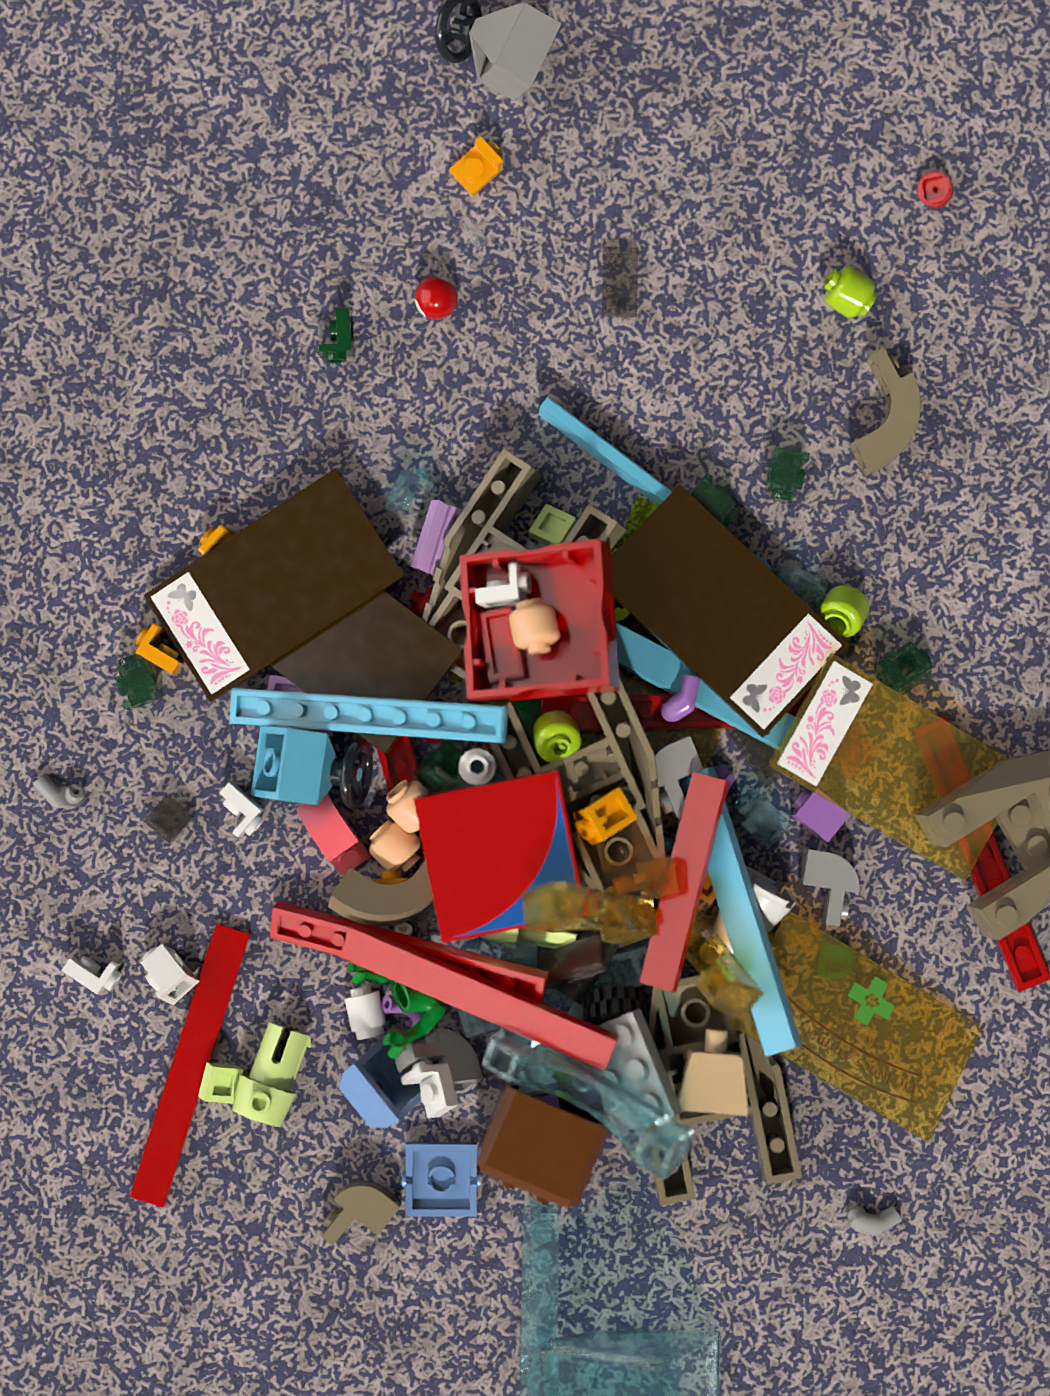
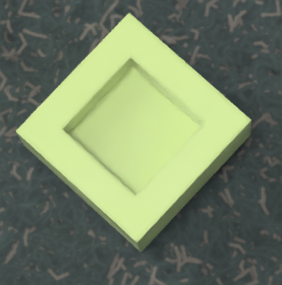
[528,504,577,546]
[198,1062,244,1104]

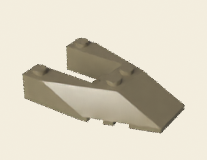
[422,448,627,681]
[489,676,667,899]
[914,750,1050,940]
[644,970,802,1206]

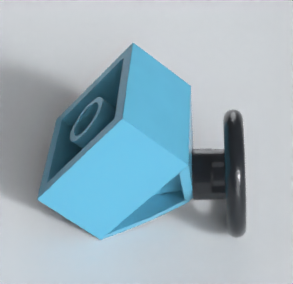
[251,726,373,809]

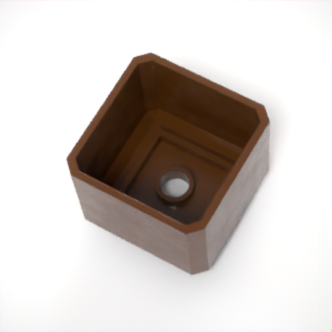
[477,1075,610,1208]

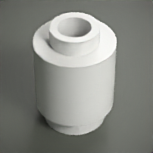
[459,749,495,785]
[344,985,386,1040]

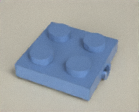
[402,1142,481,1217]

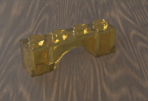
[522,881,658,946]
[648,907,764,1020]

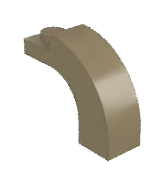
[849,348,921,477]
[328,860,434,926]

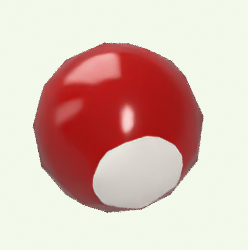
[414,276,458,320]

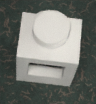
[141,944,199,1005]

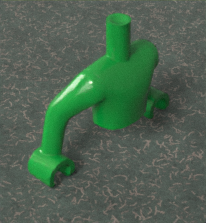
[347,962,446,1059]

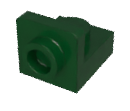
[316,308,355,364]

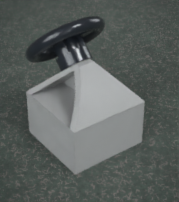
[435,0,561,101]

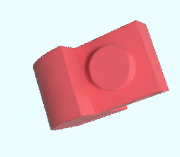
[296,792,372,876]

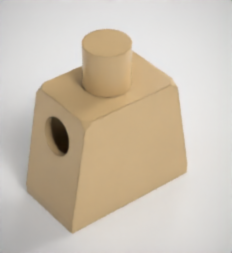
[676,1029,748,1116]

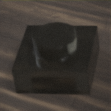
[143,794,195,844]

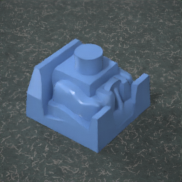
[339,1028,421,1128]

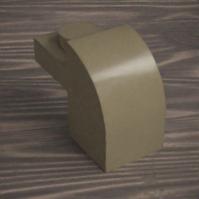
[322,1180,402,1246]

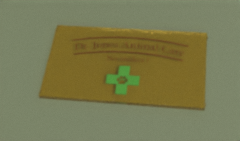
[728,911,983,1142]

